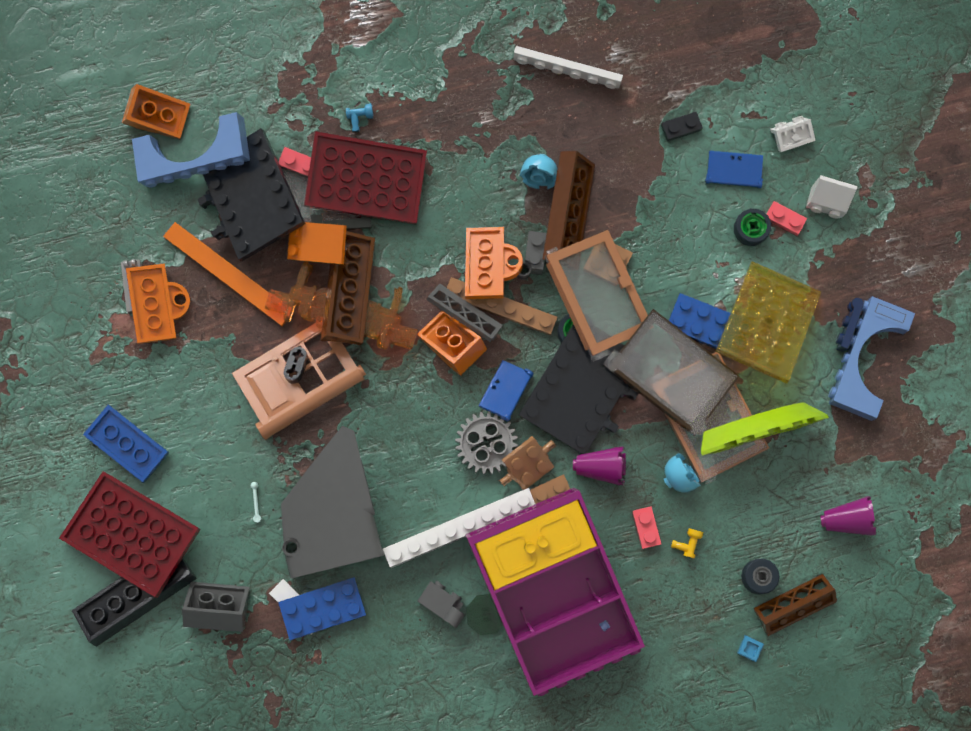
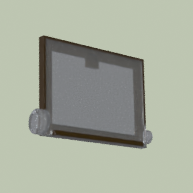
[603,309,740,436]

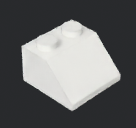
[806,176,857,219]

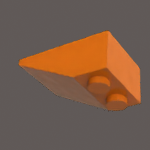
[122,84,190,139]
[287,222,347,264]
[417,311,487,376]

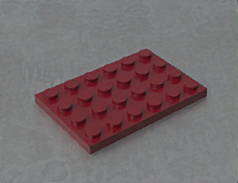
[304,131,427,225]
[59,471,201,598]

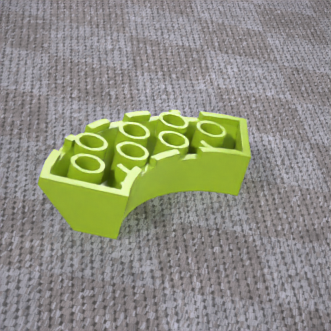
[701,402,828,456]

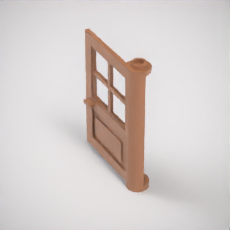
[232,319,366,440]

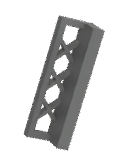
[427,284,503,342]

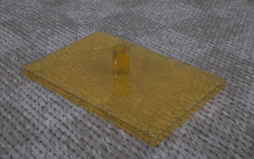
[715,261,821,384]

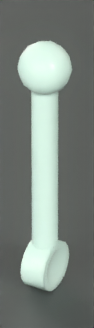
[251,482,261,523]

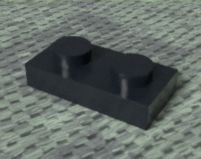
[661,111,703,142]

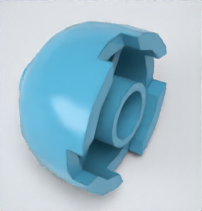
[520,154,558,189]
[664,453,701,493]

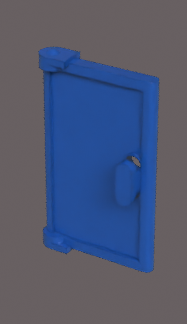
[705,151,763,188]
[478,360,534,421]

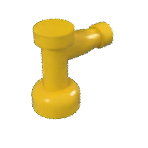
[671,528,704,559]

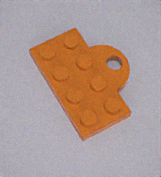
[465,227,523,299]
[126,264,190,344]

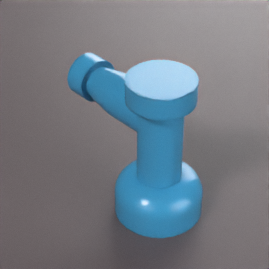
[346,103,373,132]

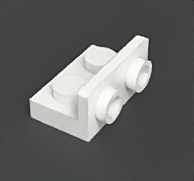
[770,116,816,152]

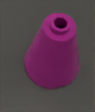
[573,447,626,486]
[820,496,876,536]

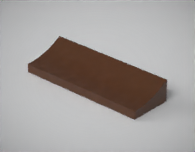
[542,151,595,271]
[320,231,375,345]

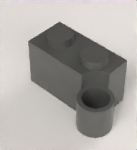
[517,231,547,280]
[417,580,465,628]

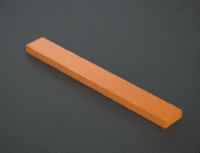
[163,222,294,327]

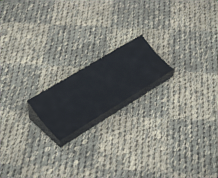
[72,558,197,647]

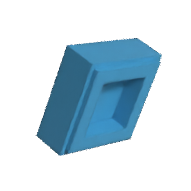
[737,635,764,662]

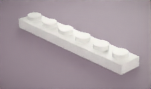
[513,46,623,89]

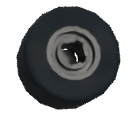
[741,558,780,595]

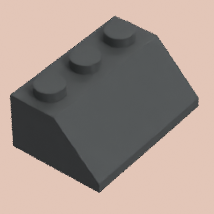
[182,582,250,632]

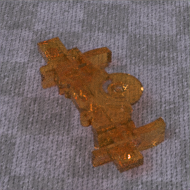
[265,261,418,349]

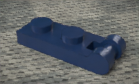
[836,298,864,352]

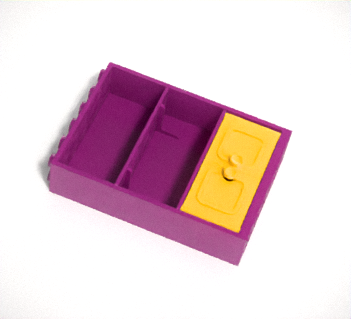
[465,488,645,696]

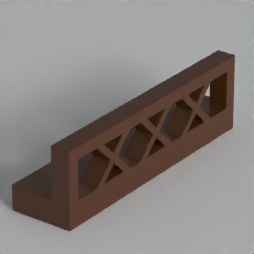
[754,574,837,636]

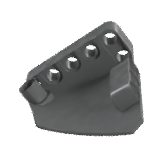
[281,426,384,579]

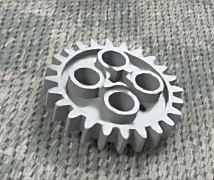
[455,411,518,475]

